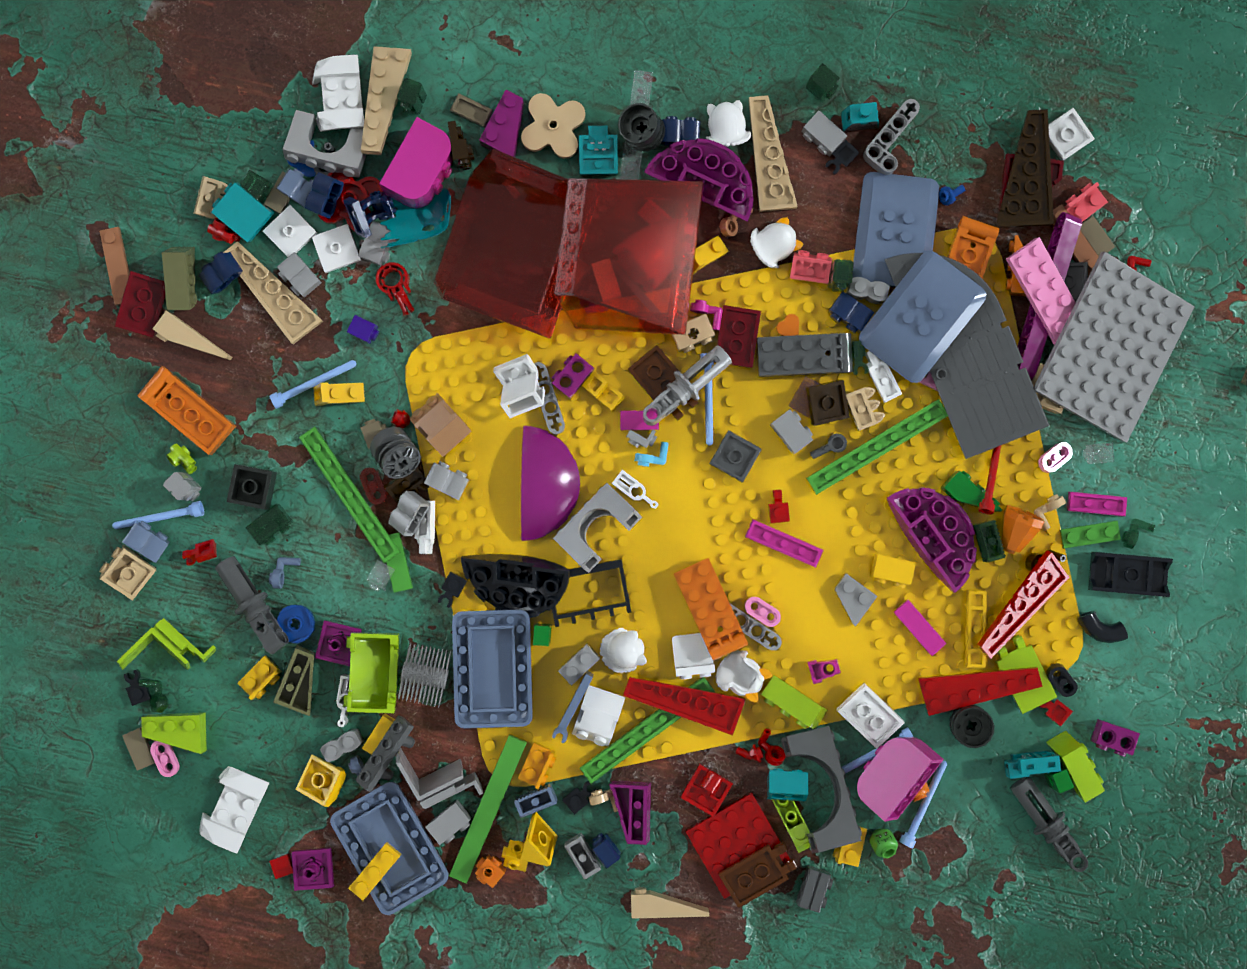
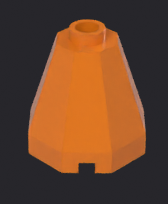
[1001,505,1045,554]

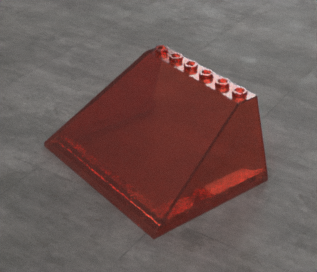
[434,149,600,339]
[554,178,703,335]

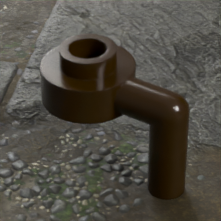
[1025,550,1066,571]

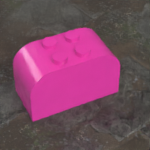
[379,117,453,209]
[857,737,944,822]

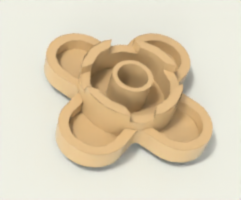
[521,93,585,159]

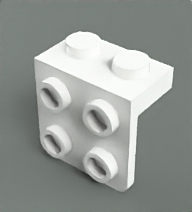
[672,633,715,679]

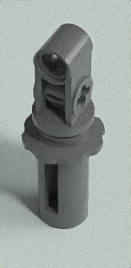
[215,556,289,654]
[1010,777,1088,872]

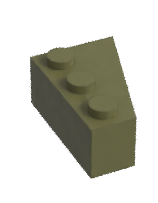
[162,247,197,310]
[273,645,315,716]

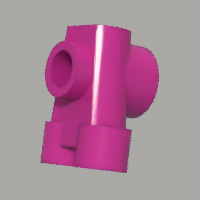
[808,659,841,684]

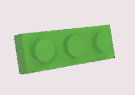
[1060,521,1121,549]

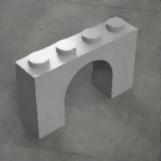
[283,110,367,178]
[553,483,642,573]

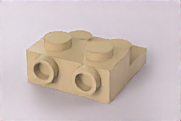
[99,545,156,601]

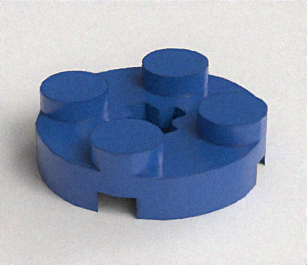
[277,604,315,643]

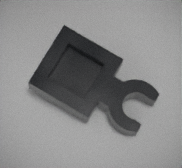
[825,140,860,175]
[438,572,468,608]
[124,669,152,706]
[562,781,597,815]

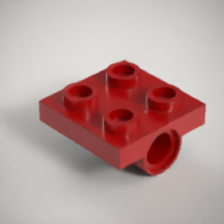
[680,763,733,817]

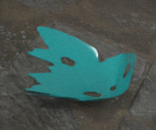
[378,177,451,248]

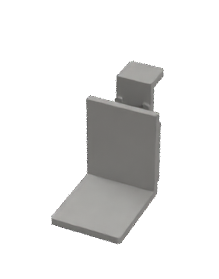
[396,747,483,809]

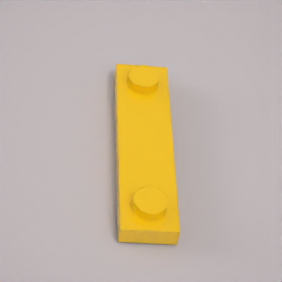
[965,590,987,668]

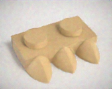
[193,176,228,219]
[846,387,885,431]

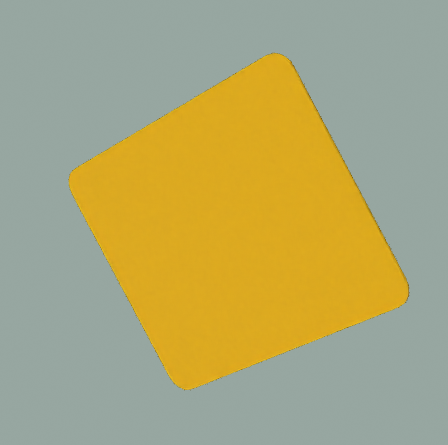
[405,228,1083,787]

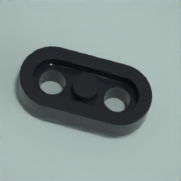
[1046,663,1078,697]

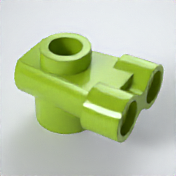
[166,443,197,474]

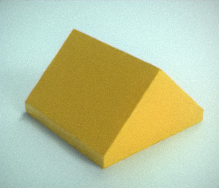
[520,812,558,866]

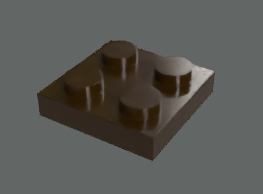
[806,379,849,426]

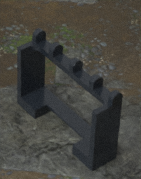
[552,559,632,627]

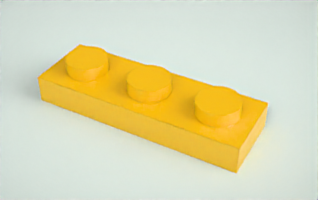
[348,842,401,901]

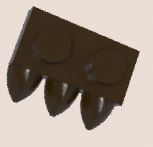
[384,467,429,503]

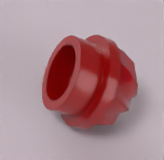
[391,409,410,428]

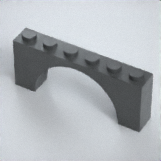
[781,726,862,854]

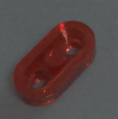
[360,467,387,505]

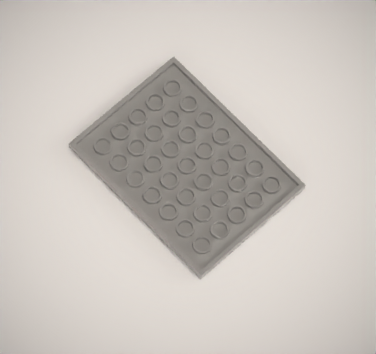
[1034,252,1195,443]

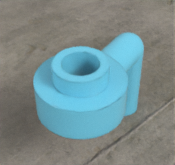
[634,442,669,467]

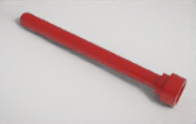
[978,445,1001,515]

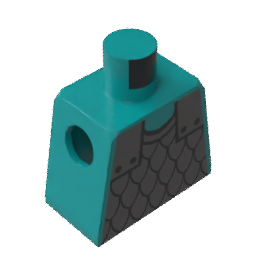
[841,102,879,132]

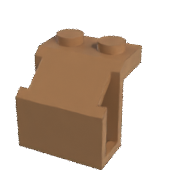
[409,393,472,457]

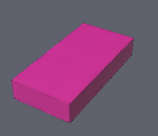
[620,410,659,430]

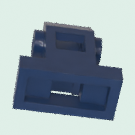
[343,191,397,238]

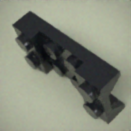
[1088,552,1173,597]

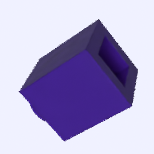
[347,315,379,344]

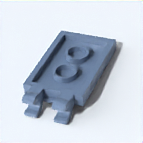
[552,671,594,743]

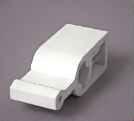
[612,470,658,509]
[336,674,350,727]

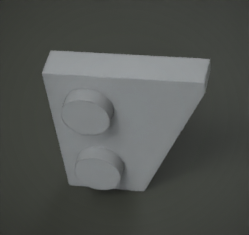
[834,573,877,626]

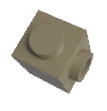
[360,419,387,449]

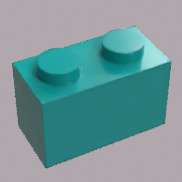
[767,769,808,801]

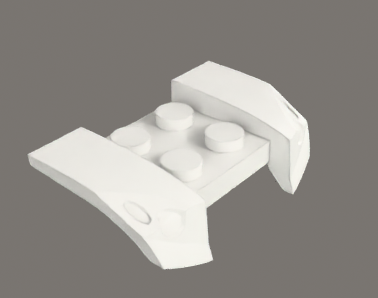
[312,55,364,132]
[200,766,269,854]

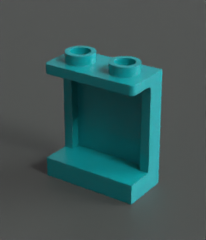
[211,182,275,242]

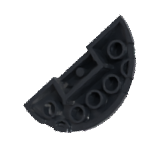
[461,554,570,618]

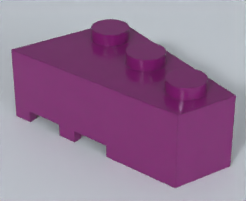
[479,90,524,163]

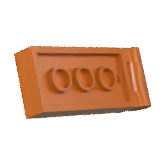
[947,216,999,279]
[137,366,236,455]
[674,558,749,661]

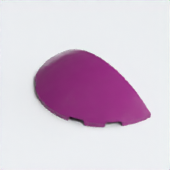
[644,138,753,222]
[521,426,580,541]
[887,487,977,593]

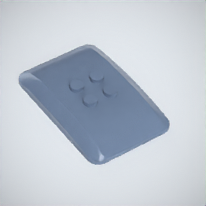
[852,172,939,288]
[859,251,986,383]
[452,610,533,728]
[330,782,449,915]

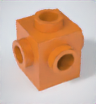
[475,855,506,888]

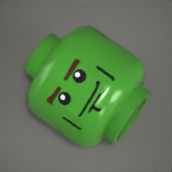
[869,828,898,858]

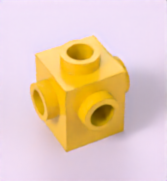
[501,840,528,872]

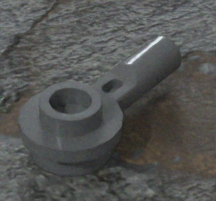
[810,433,847,459]

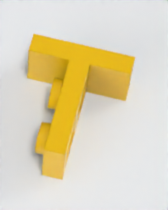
[676,235,729,279]
[313,383,365,406]

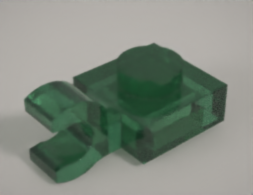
[852,341,869,375]

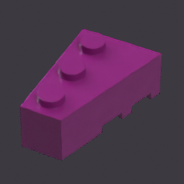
[609,781,651,845]

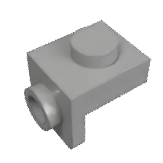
[626,430,657,448]

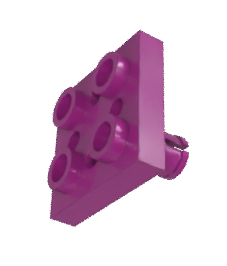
[315,620,362,666]
[292,847,334,891]

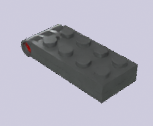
[757,333,853,377]

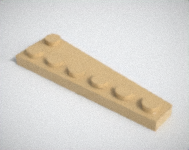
[361,47,412,155]
[749,95,797,212]
[223,241,323,344]

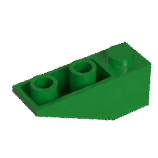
[940,471,1002,512]

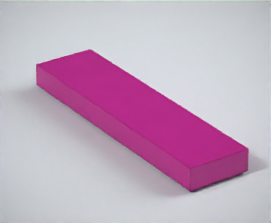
[745,519,823,568]

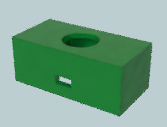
[533,623,552,646]
[1044,766,1074,793]

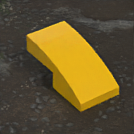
[581,371,625,412]

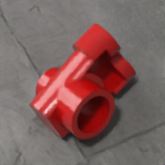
[207,218,241,244]

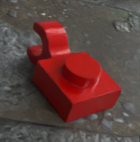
[768,489,790,523]
[182,539,217,566]

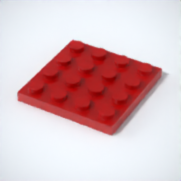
[685,792,790,899]

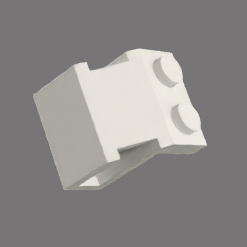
[493,354,545,418]
[572,685,625,746]

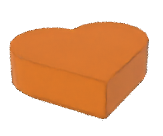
[776,314,799,336]

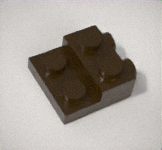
[448,121,475,170]

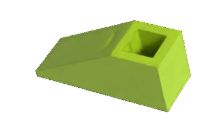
[772,799,810,853]

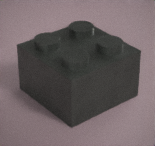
[227,464,277,510]

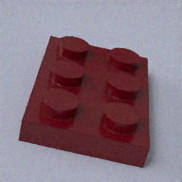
[114,271,165,338]
[714,305,761,368]

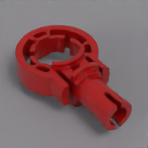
[376,262,414,315]

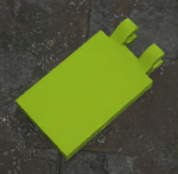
[995,635,1057,714]

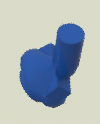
[939,185,966,206]

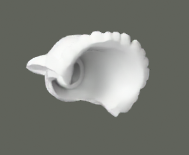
[706,100,751,146]
[600,628,647,673]

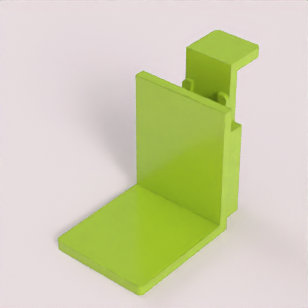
[117,618,216,670]

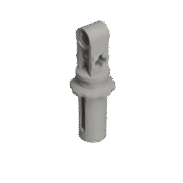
[643,345,732,426]

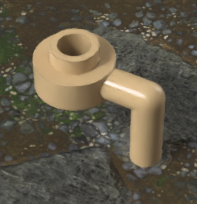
[1034,494,1066,531]
[588,789,618,812]

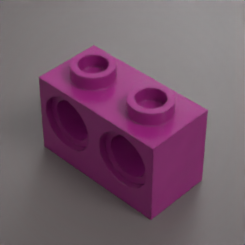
[552,353,594,399]
[1091,719,1140,757]

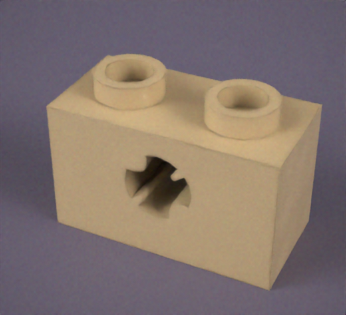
[670,314,715,353]

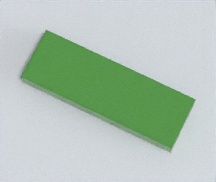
[386,532,413,593]

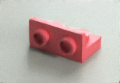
[1064,182,1108,222]
[790,250,832,284]

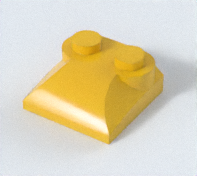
[295,754,346,807]

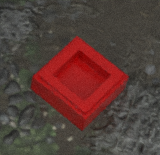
[269,853,293,879]

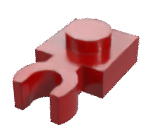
[1038,699,1073,727]

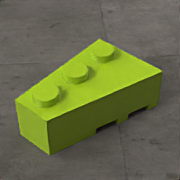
[761,675,828,729]
[141,712,207,754]
[1046,730,1105,803]

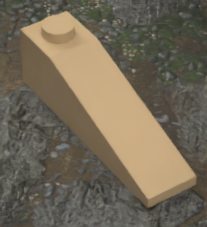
[153,310,233,360]
[631,887,709,918]

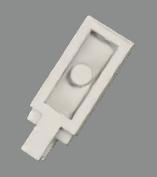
[865,351,902,403]
[415,501,435,554]

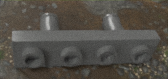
[356,715,415,792]

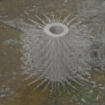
[398,643,451,708]

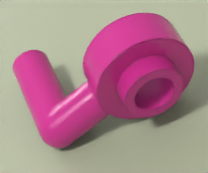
[690,300,723,331]

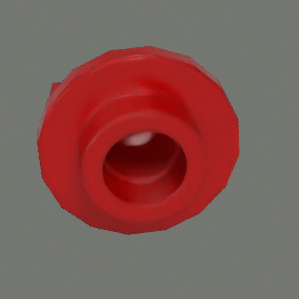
[736,744,764,763]

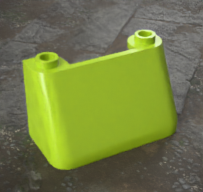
[344,632,399,713]

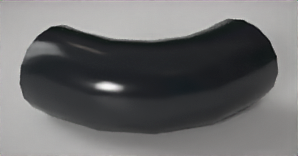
[1077,611,1128,644]

